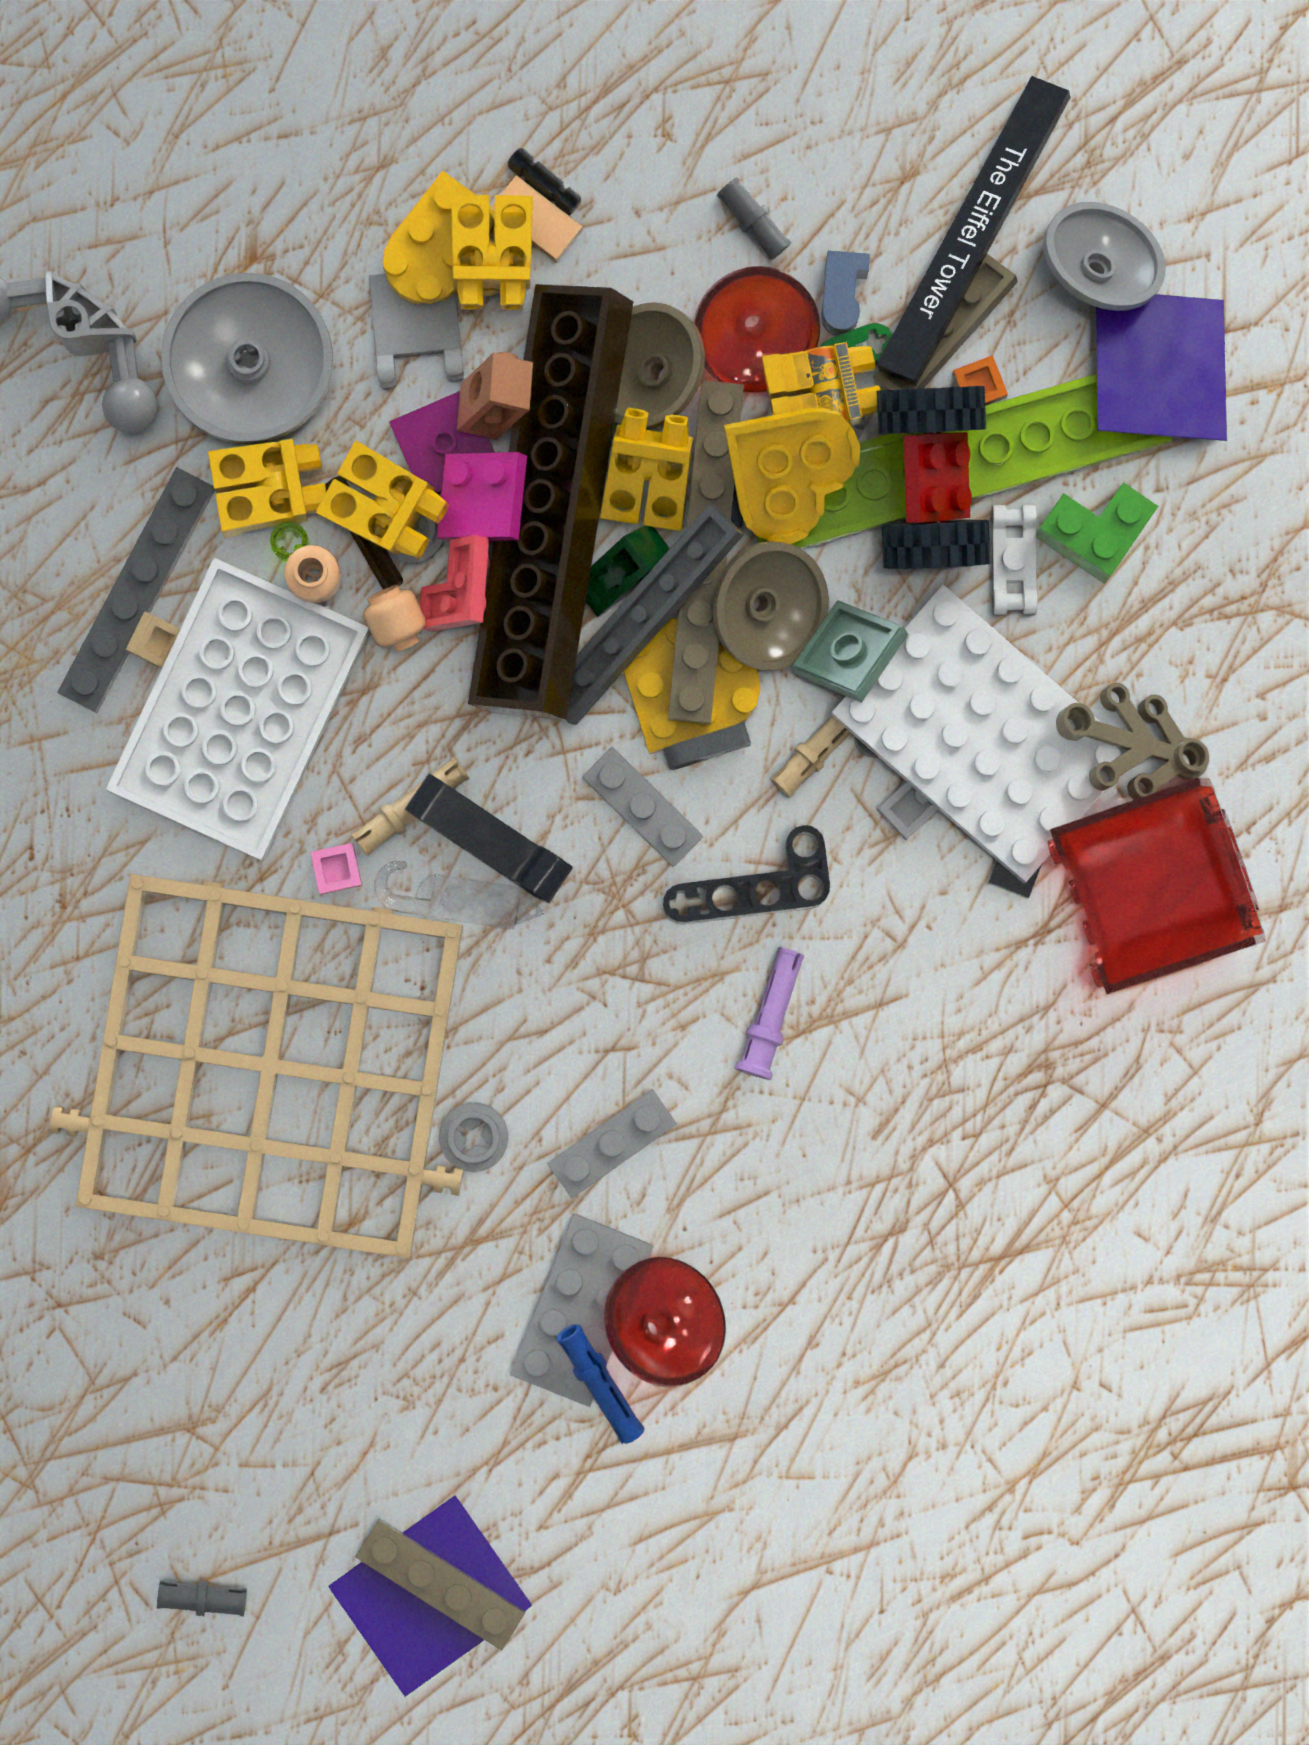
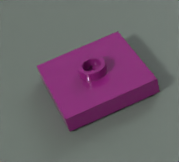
[389,391,495,495]

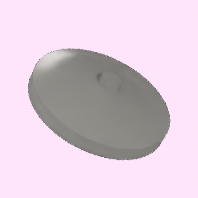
[161,273,333,445]

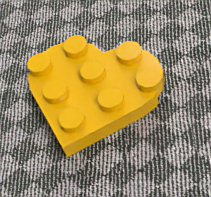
[383,171,500,305]
[724,408,860,544]
[624,618,761,755]

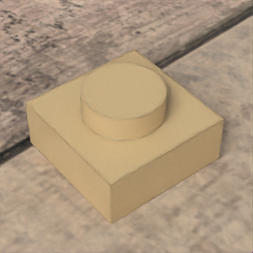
[126,611,180,668]

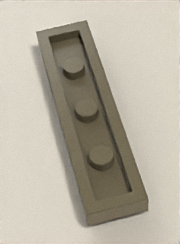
[873,254,1018,390]
[355,1518,526,1651]

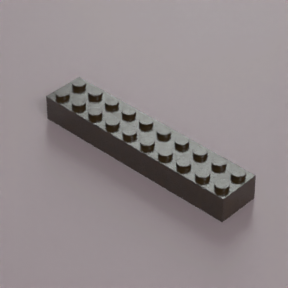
[468,284,634,721]

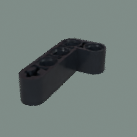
[405,773,573,904]
[663,825,830,925]

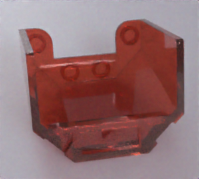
[1047,778,1266,995]

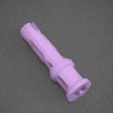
[735,947,804,1080]

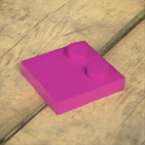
[437,452,527,541]

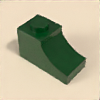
[586,525,670,617]

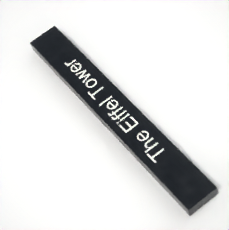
[877,76,1071,386]

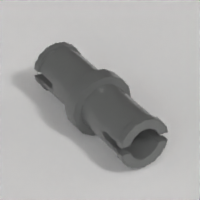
[717,177,792,260]
[157,1580,247,1617]

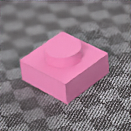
[310,843,362,895]

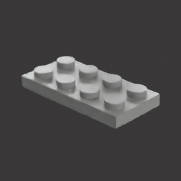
[510,1213,654,1407]

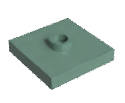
[791,600,909,703]

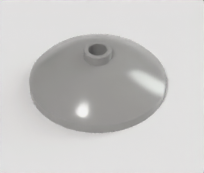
[1043,202,1166,311]

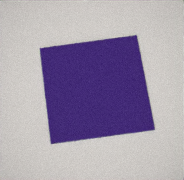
[1096,294,1227,441]
[328,1495,533,1697]

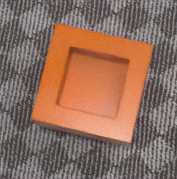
[952,355,1008,406]

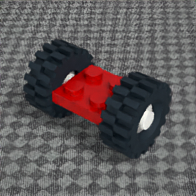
[877,386,991,569]

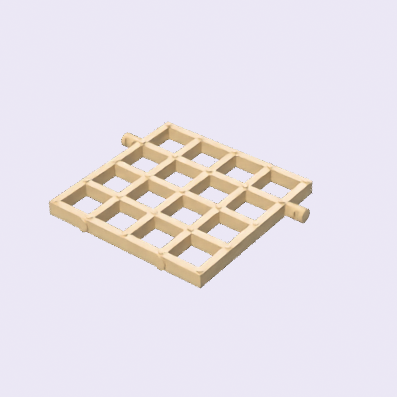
[50,874,463,1258]

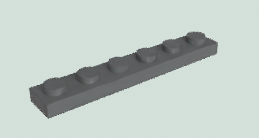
[57,467,215,713]
[567,504,744,725]

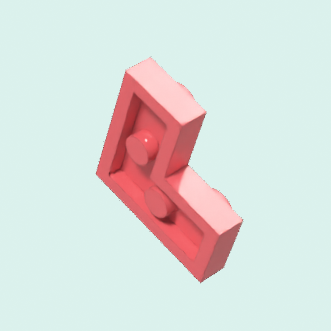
[420,535,489,632]

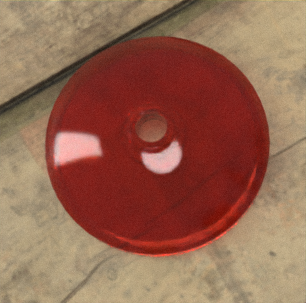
[693,266,820,393]
[604,1257,726,1387]

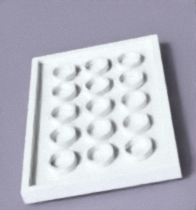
[106,557,370,861]
[830,585,1128,883]

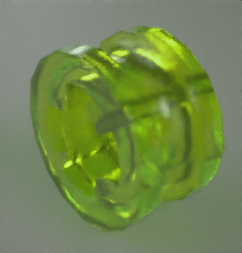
[270,522,310,562]

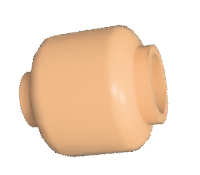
[284,545,342,604]
[363,585,426,652]

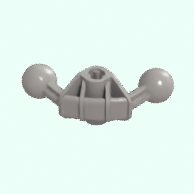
[0,271,157,433]

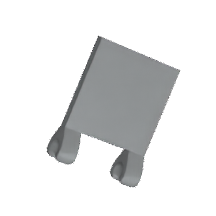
[369,274,464,389]

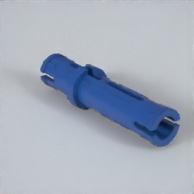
[556,1324,645,1444]

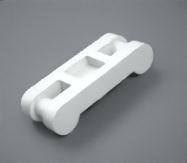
[991,505,1037,615]

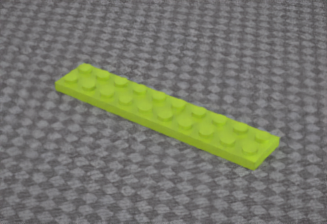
[756,374,1172,549]

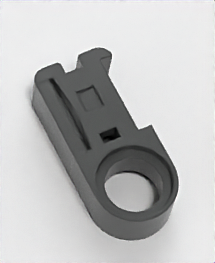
[663,722,751,770]

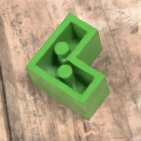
[1036,482,1159,584]

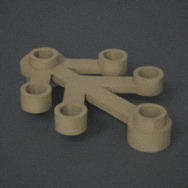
[1056,683,1209,802]

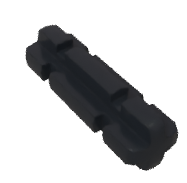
[507,148,581,215]

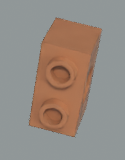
[457,352,533,440]

